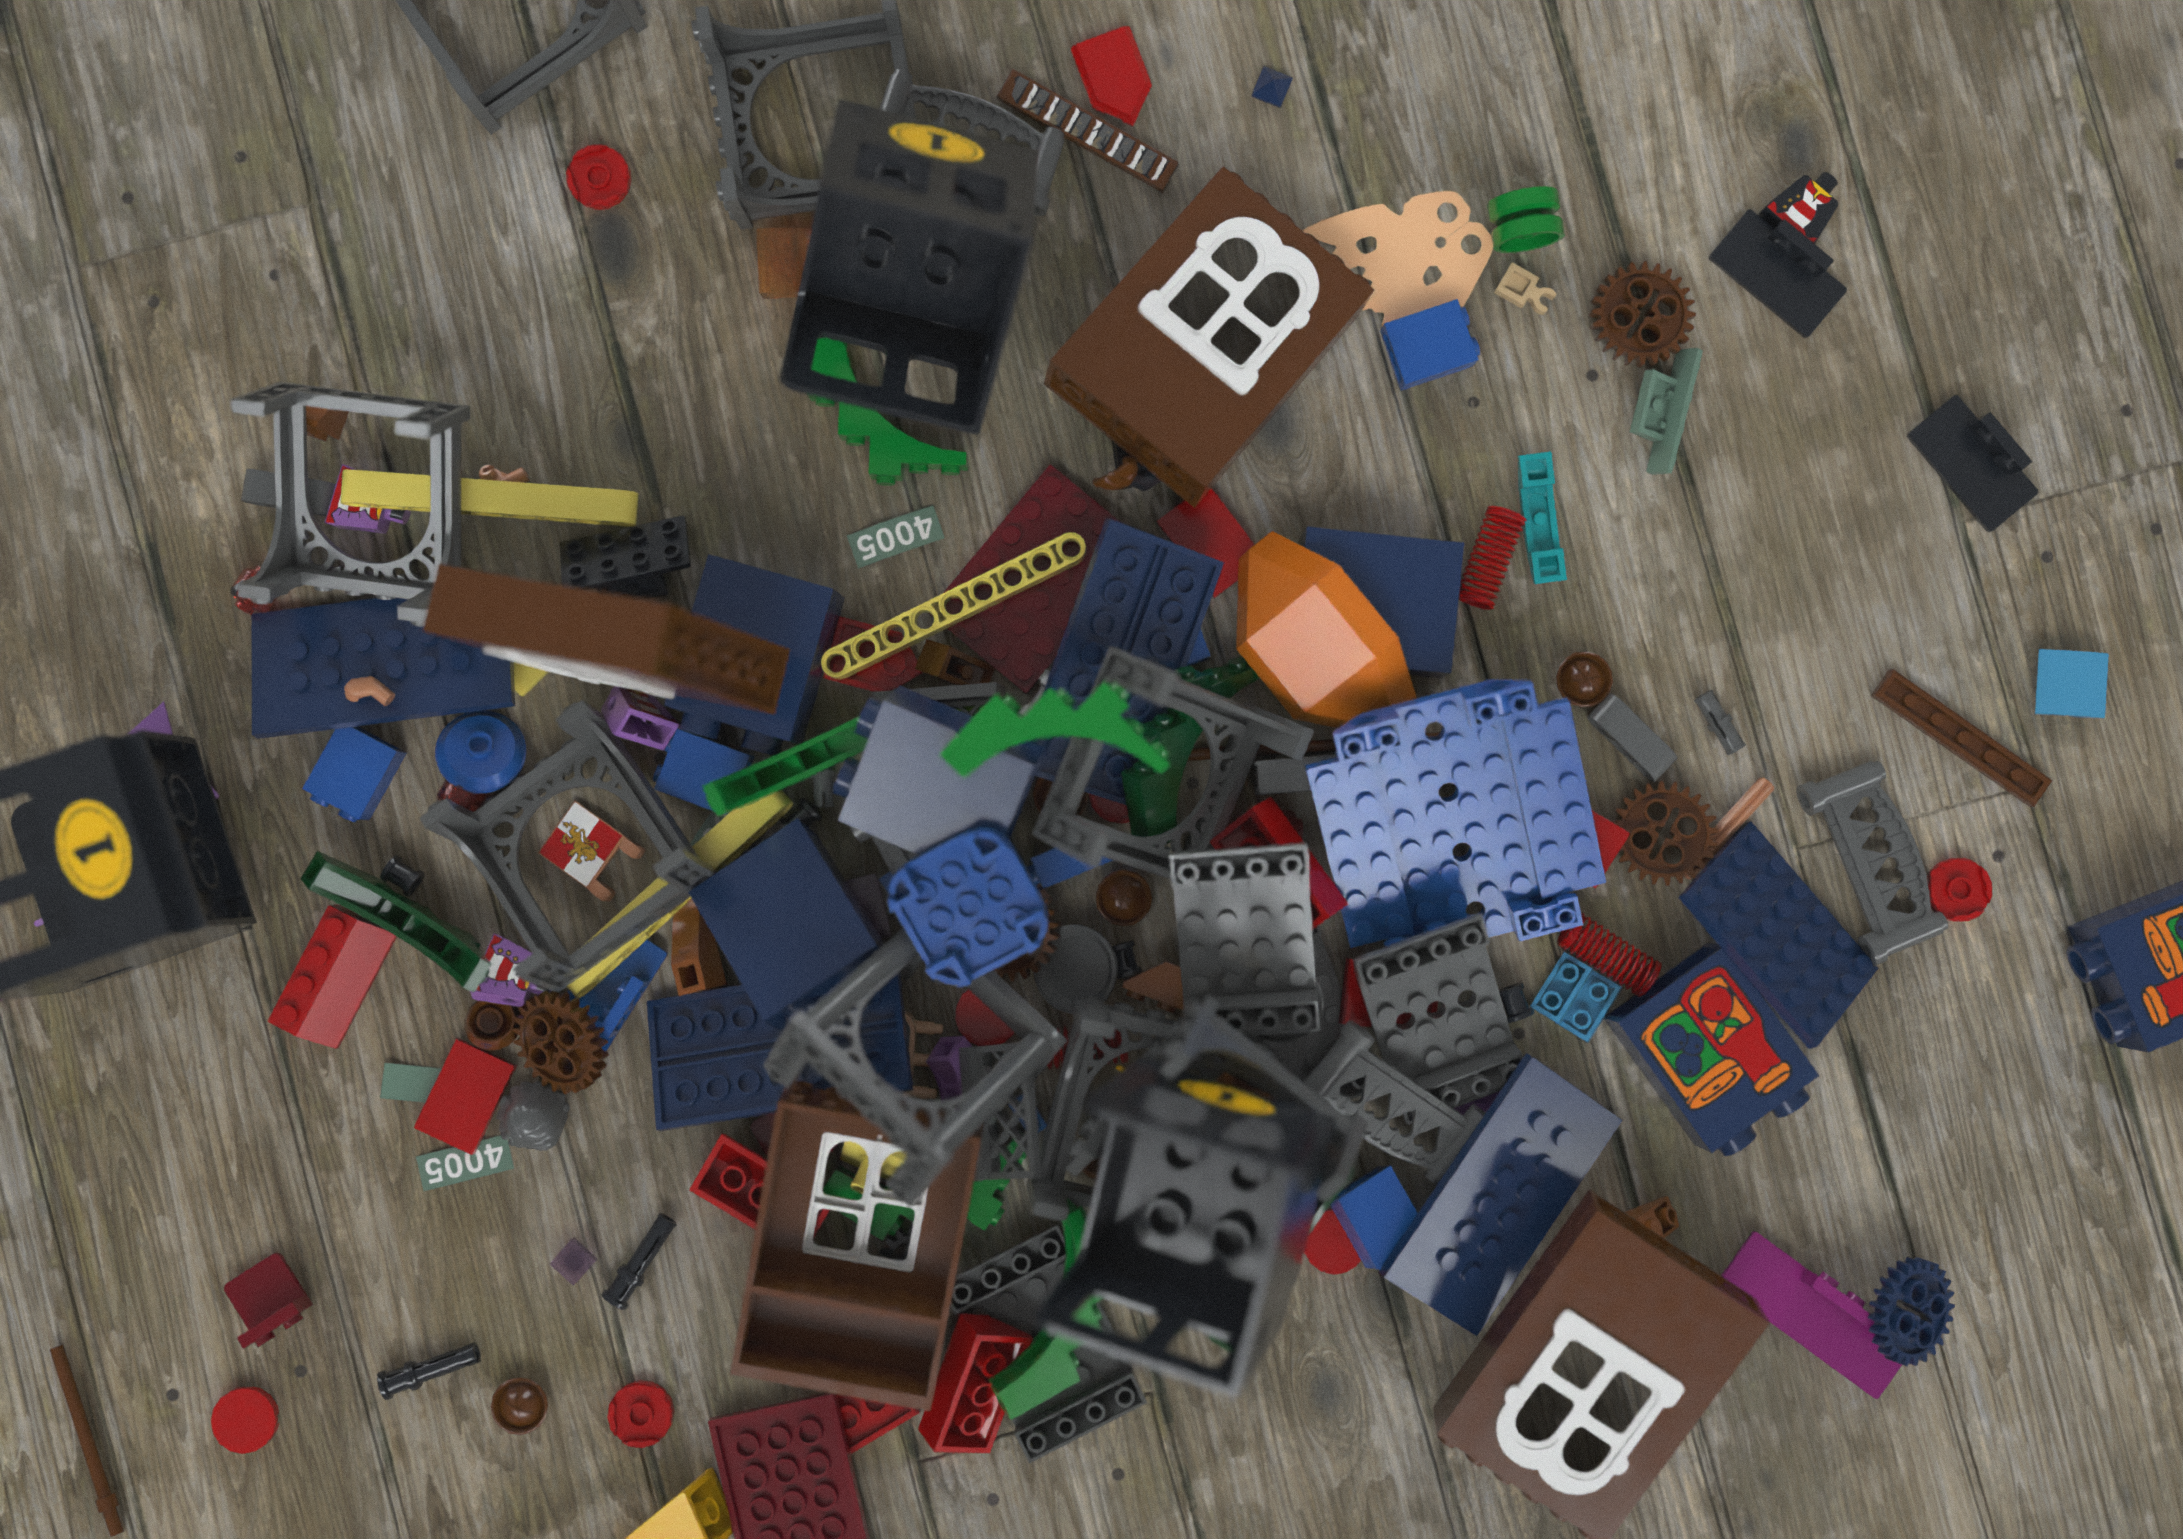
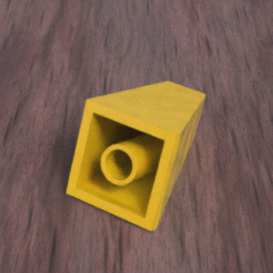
[624,1467,733,1539]

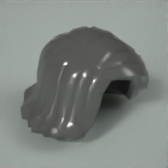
[496,1081,570,1151]

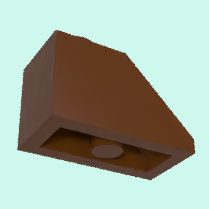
[915,639,995,686]

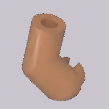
[479,465,530,483]
[344,676,396,706]

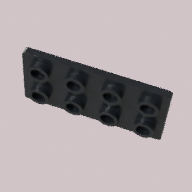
[1708,209,1847,338]
[1907,395,2039,532]
[559,516,691,600]

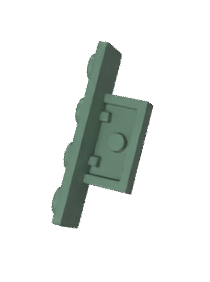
[1629,347,1703,475]

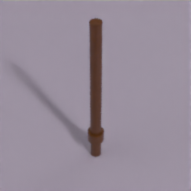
[49,1345,124,1537]

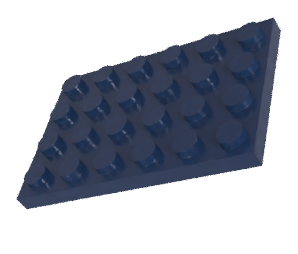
[1678,821,1879,1050]

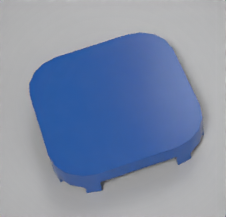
[887,827,1049,988]

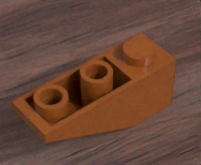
[671,898,727,996]

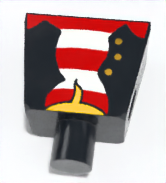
[1758,172,1839,244]

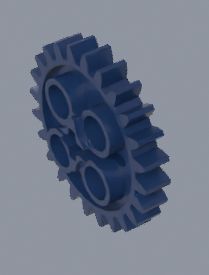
[1868,1257,1955,1366]

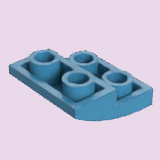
[2035,649,2109,718]
[1530,952,1623,1043]

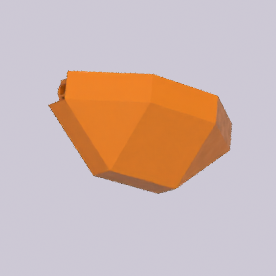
[1236,531,1417,728]

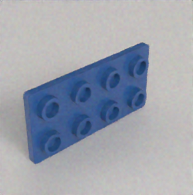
[567,939,668,1051]

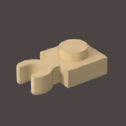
[1494,262,1556,315]

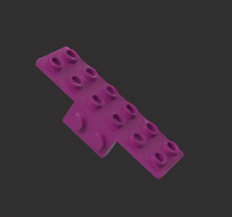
[1721,1231,1902,1399]

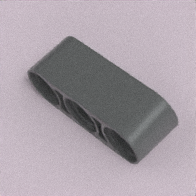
[241,469,336,517]
[1587,693,1678,782]

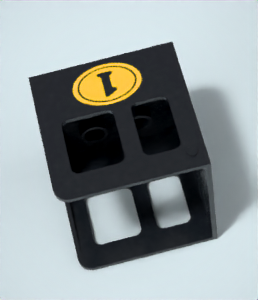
[779,99,1038,435]
[0,730,257,1001]
[1033,1057,1336,1398]

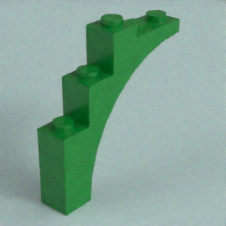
[807,338,968,486]
[938,681,1171,779]
[702,716,869,817]
[822,1130,1027,1241]
[988,1198,1104,1420]

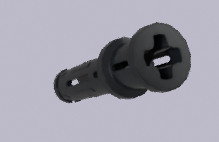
[601,1213,677,1310]
[377,1342,481,1400]

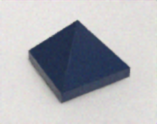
[1251,66,1293,108]

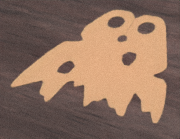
[1303,191,1493,326]

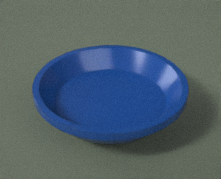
[435,711,527,794]

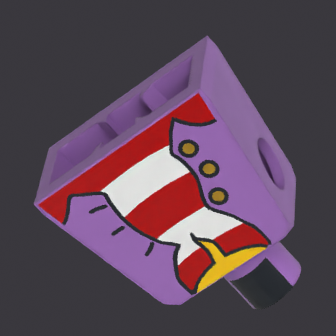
[325,464,411,534]
[601,686,680,751]
[470,934,553,1007]

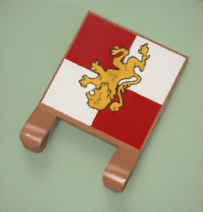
[538,800,646,902]

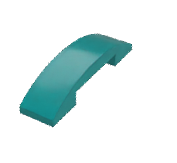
[1518,451,1567,584]

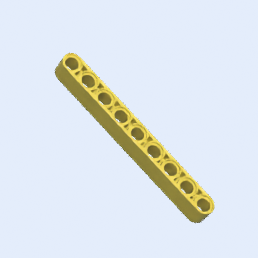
[341,470,638,527]
[821,532,1086,680]
[567,790,793,998]

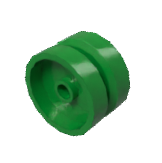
[1487,186,1565,253]

